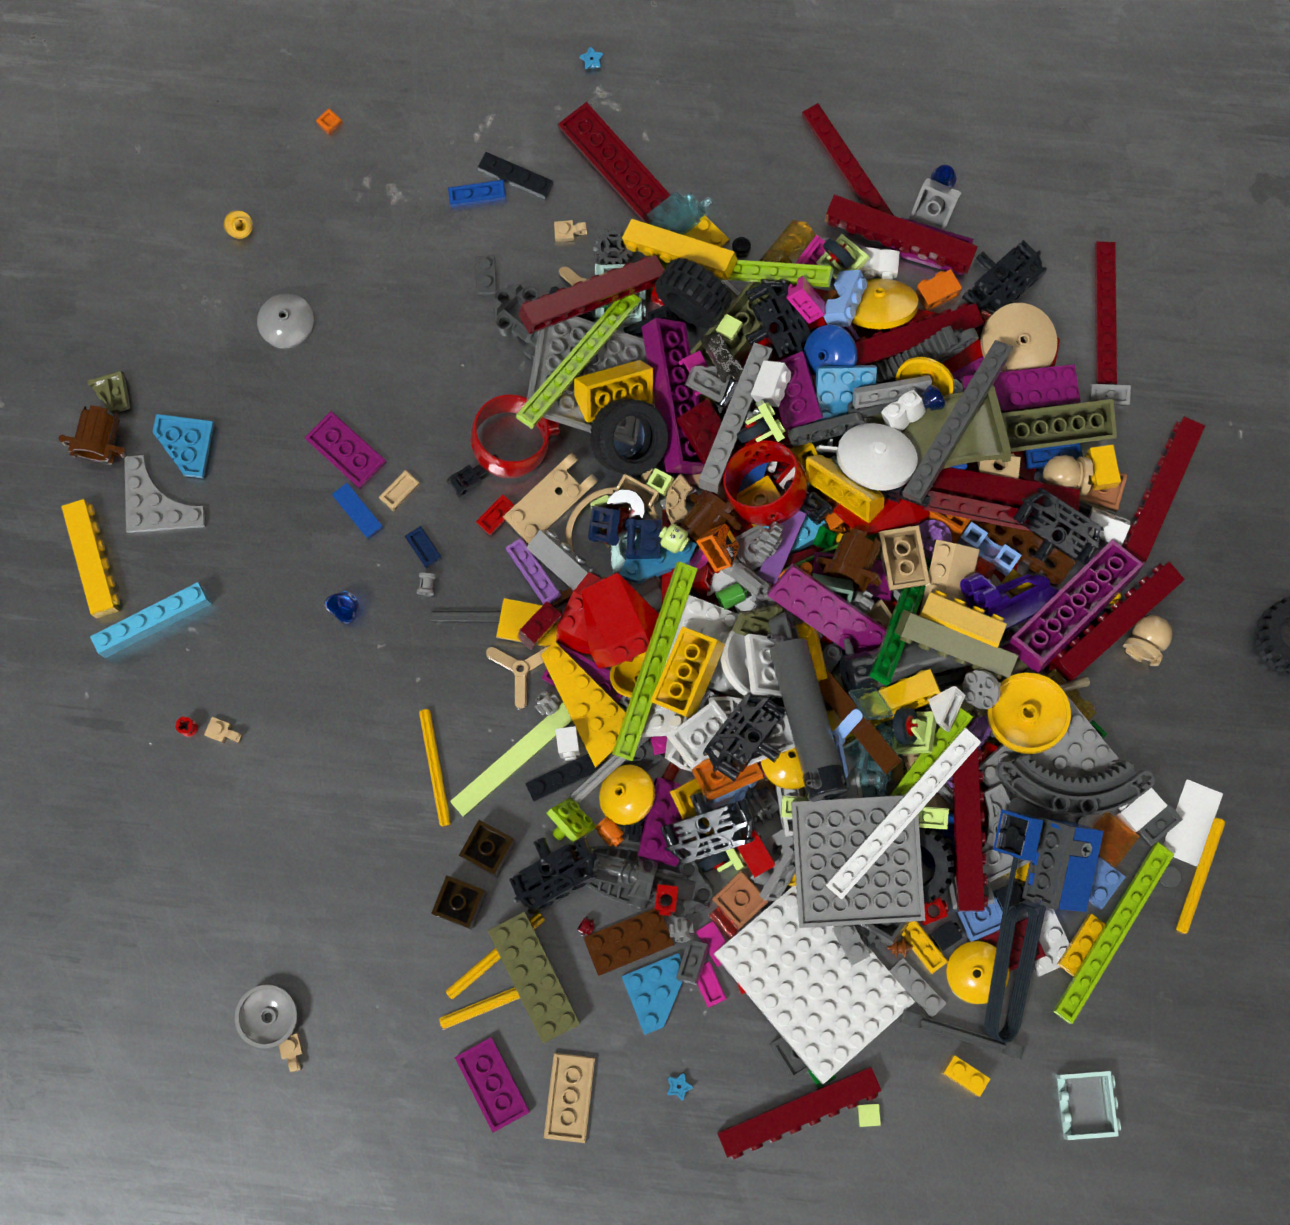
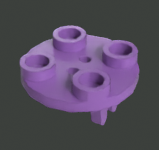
[919,520,952,559]

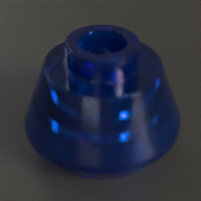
[931,165,957,188]
[922,385,945,411]

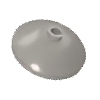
[257,293,315,348]
[235,985,297,1048]

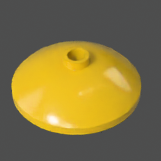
[896,357,954,401]
[610,651,647,698]
[761,748,805,790]
[599,765,655,825]
[946,941,1009,1004]

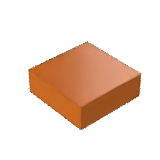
[316,108,343,135]

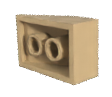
[877,525,930,591]

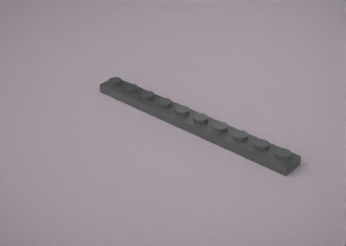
[902,340,1013,503]

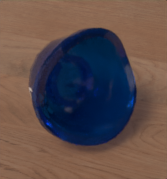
[325,591,359,624]

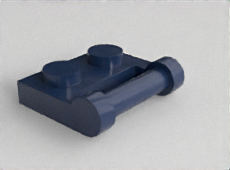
[588,506,620,546]
[625,518,661,559]

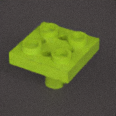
[546,797,596,844]

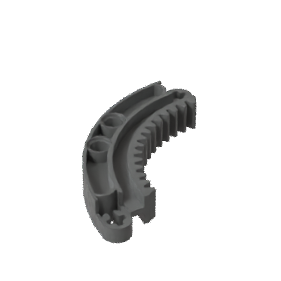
[870,326,979,385]
[995,754,1155,815]

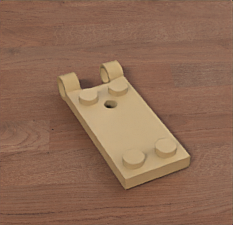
[503,452,599,544]

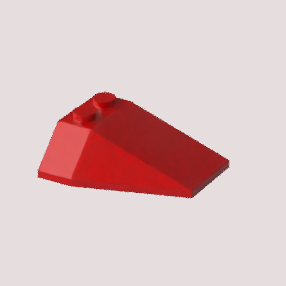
[833,480,930,535]
[556,572,634,662]
[581,572,659,669]

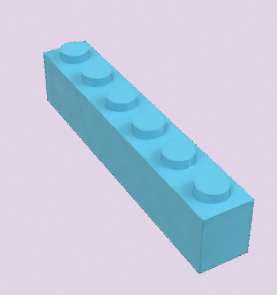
[90,582,212,658]

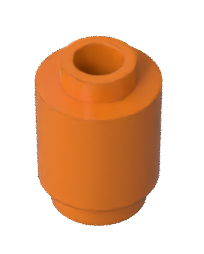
[595,817,625,847]

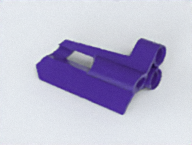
[960,573,1059,631]

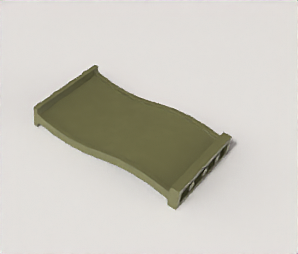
[863,385,1011,473]

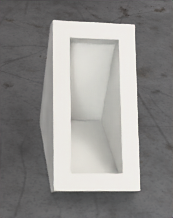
[928,686,966,732]

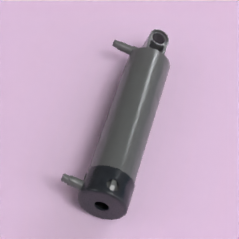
[767,611,849,802]
[839,625,1021,696]

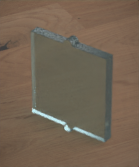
[849,687,894,720]

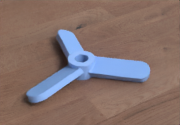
[832,708,864,779]

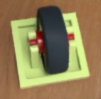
[816,234,870,280]
[737,400,785,443]
[892,707,937,754]
[699,847,748,873]

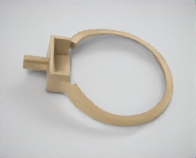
[565,469,662,583]

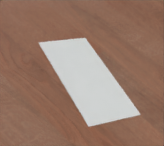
[1163,779,1223,867]

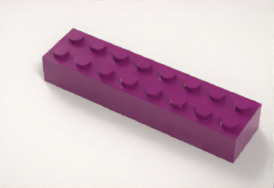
[642,318,704,475]
[1007,539,1144,674]

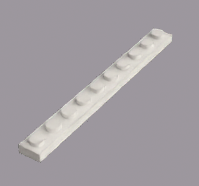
[825,728,981,899]

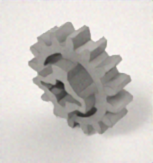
[752,522,783,564]

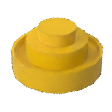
[224,210,253,239]

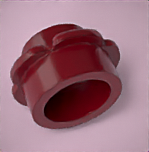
[577,916,595,936]

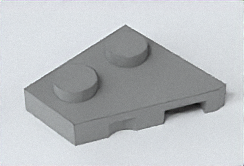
[685,366,733,402]

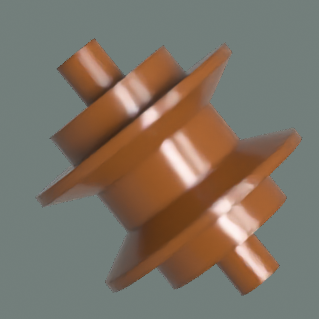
[887,937,912,958]

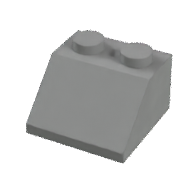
[909,178,962,230]

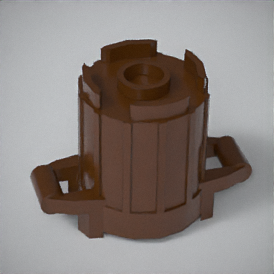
[59,405,127,465]
[679,490,741,549]
[816,528,882,592]

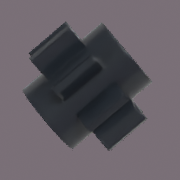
[624,821,645,843]

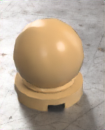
[1043,455,1093,496]
[1123,615,1173,666]

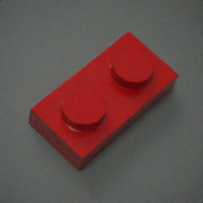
[476,494,515,536]

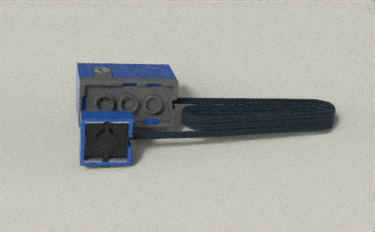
[984,809,1104,1043]

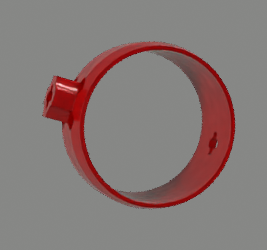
[470,394,560,478]
[723,439,807,526]

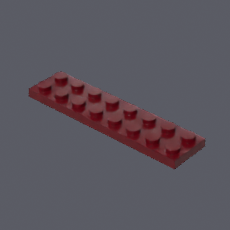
[558,102,682,227]

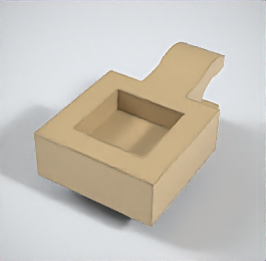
[554,220,587,242]
[204,717,242,743]
[279,1033,303,1072]

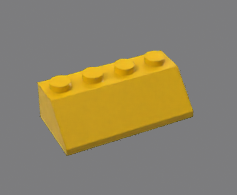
[574,360,653,423]
[806,455,884,523]
[920,590,1007,648]
[650,626,725,718]

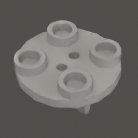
[963,669,1001,709]

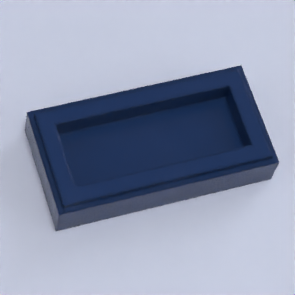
[405,526,443,569]

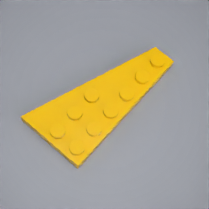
[541,641,626,768]

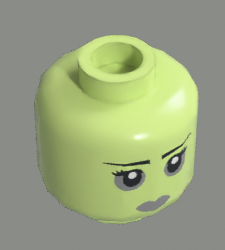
[659,524,690,554]

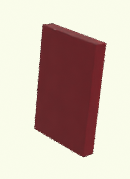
[975,917,1046,972]

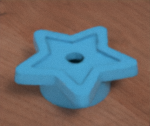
[580,47,603,69]
[667,1073,693,1101]

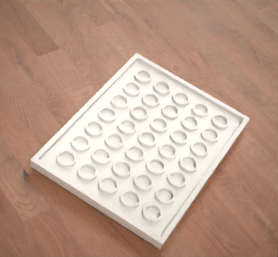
[714,886,915,1084]

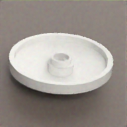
[837,423,918,490]
[720,630,776,700]

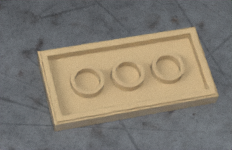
[544,1053,595,1143]

